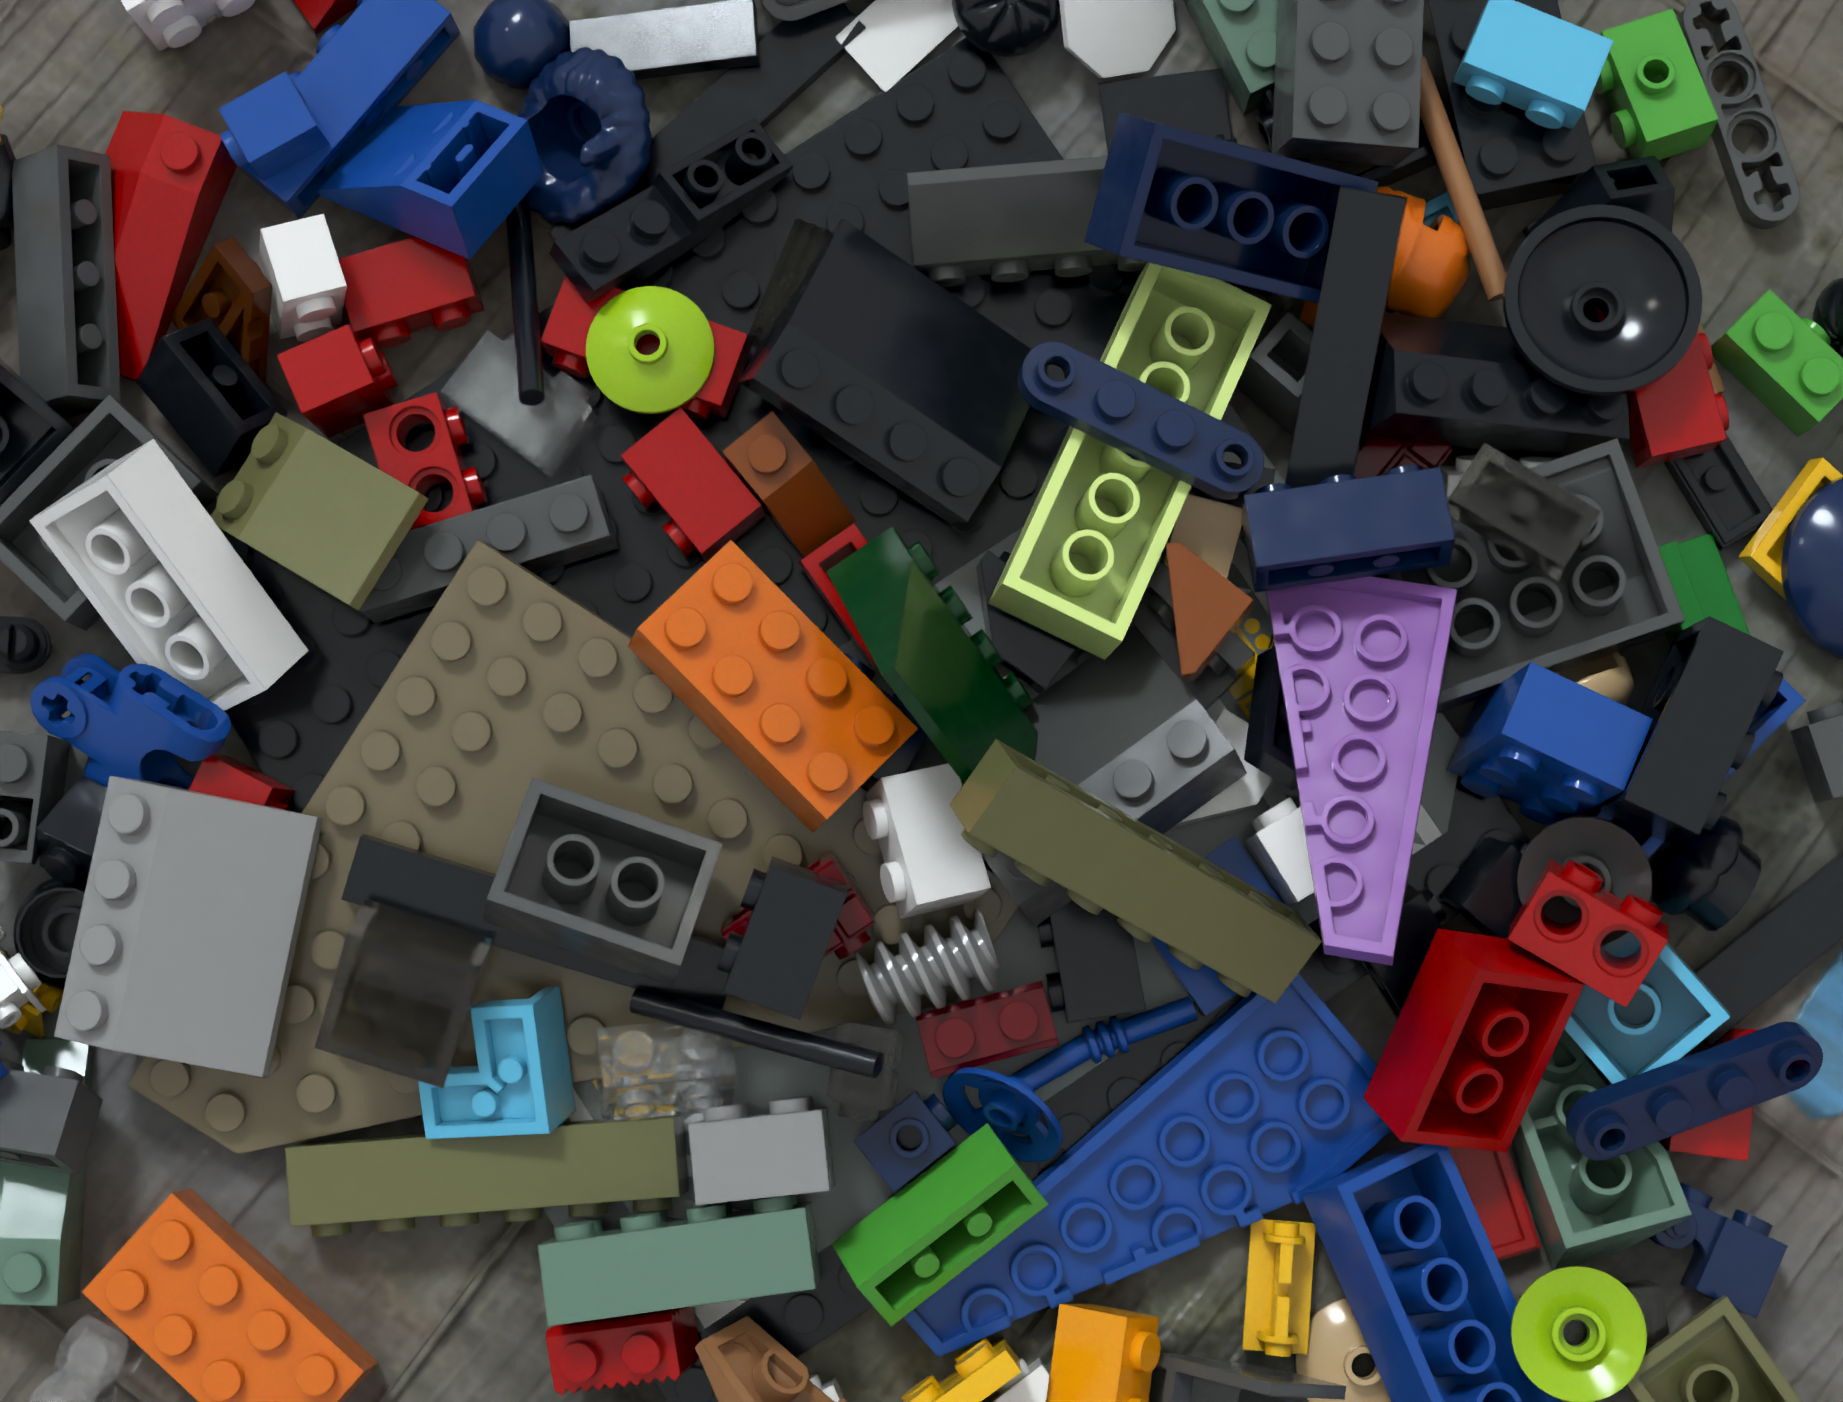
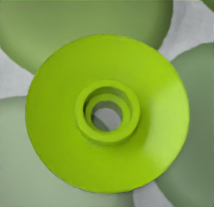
[586,286,715,414]
[1511,1266,1647,1402]

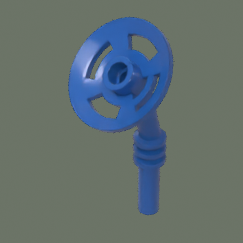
[942,996,1198,1162]

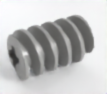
[855,907,1000,1026]

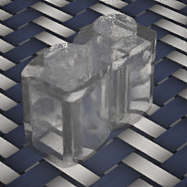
[28,1310,145,1402]

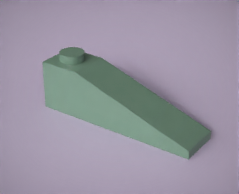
[1512,1029,1692,1270]
[0,1038,93,1306]

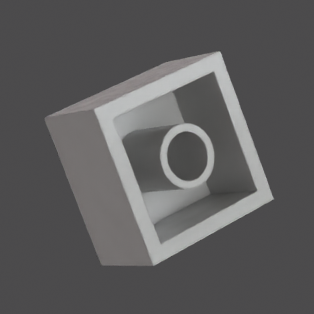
[688,1096,835,1205]

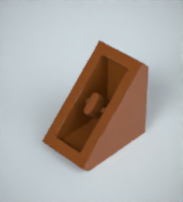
[1166,542,1253,683]

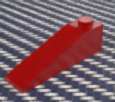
[105,111,237,382]

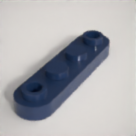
[1017,342,1264,500]
[1566,1022,1823,1160]

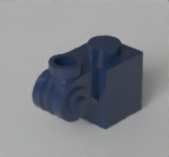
[1648,1182,1788,1318]

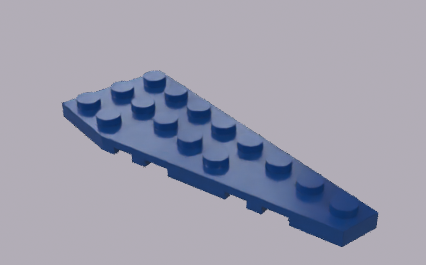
[903,973,1392,1357]

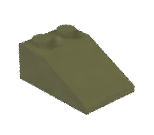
[211,412,428,611]
[1625,1295,1802,1402]

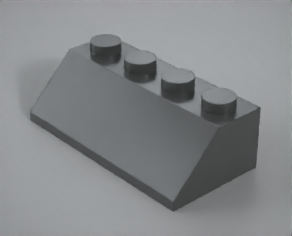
[907,156,1147,288]

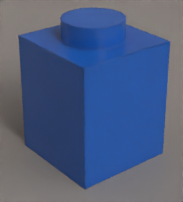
[218,71,330,181]

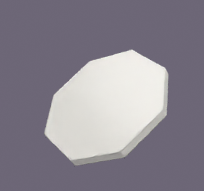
[1059,0,1176,78]

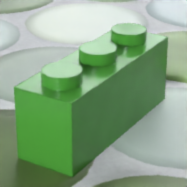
[832,1123,1048,1327]

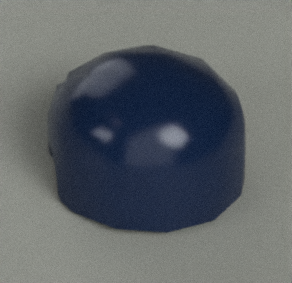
[473,0,571,90]

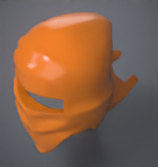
[1299,186,1471,327]

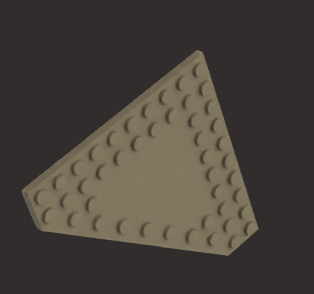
[127,539,1018,1154]

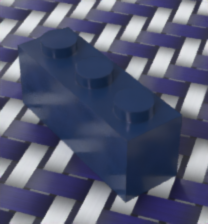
[1242,465,1455,593]

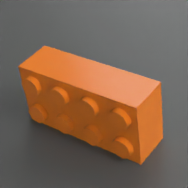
[628,540,918,833]
[82,1189,378,1402]

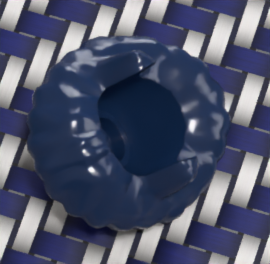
[518,46,652,224]

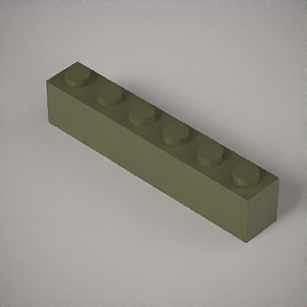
[949,739,1322,1004]
[285,1113,689,1237]

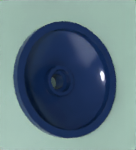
[1781,477,1843,659]

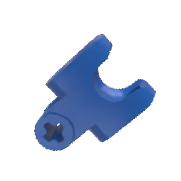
[30,654,231,789]

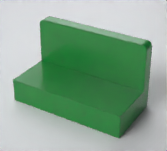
[1658,534,1751,647]

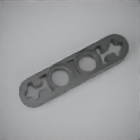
[1678,0,1801,229]

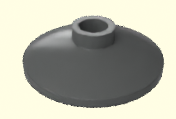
[1517,816,1652,945]

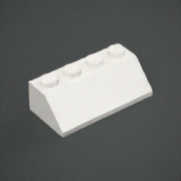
[29,439,309,711]

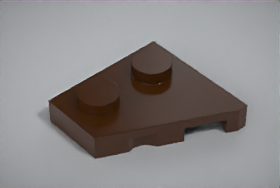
[170,236,272,384]

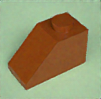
[722,411,856,557]

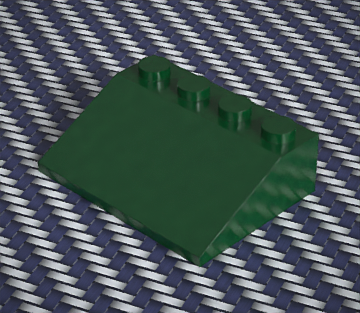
[826,526,1038,783]

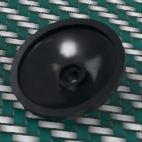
[1503,204,1702,396]

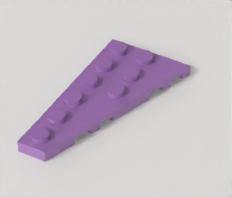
[1266,576,1457,966]

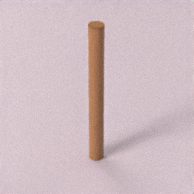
[1420,57,1506,302]

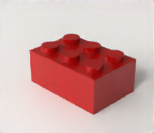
[1363,928,1585,1152]

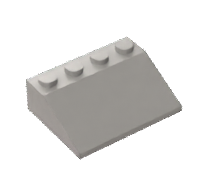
[54,776,323,1077]

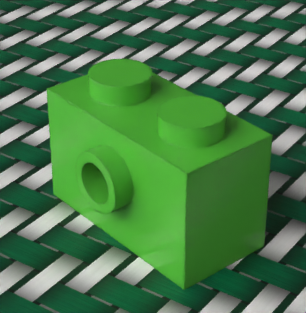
[1594,8,1719,160]
[1711,289,1843,437]

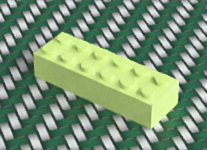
[988,262,1272,660]

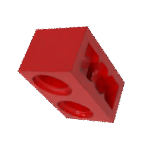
[363,392,487,530]
[1508,859,1668,1007]

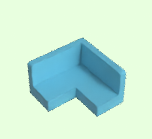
[417,986,576,1139]

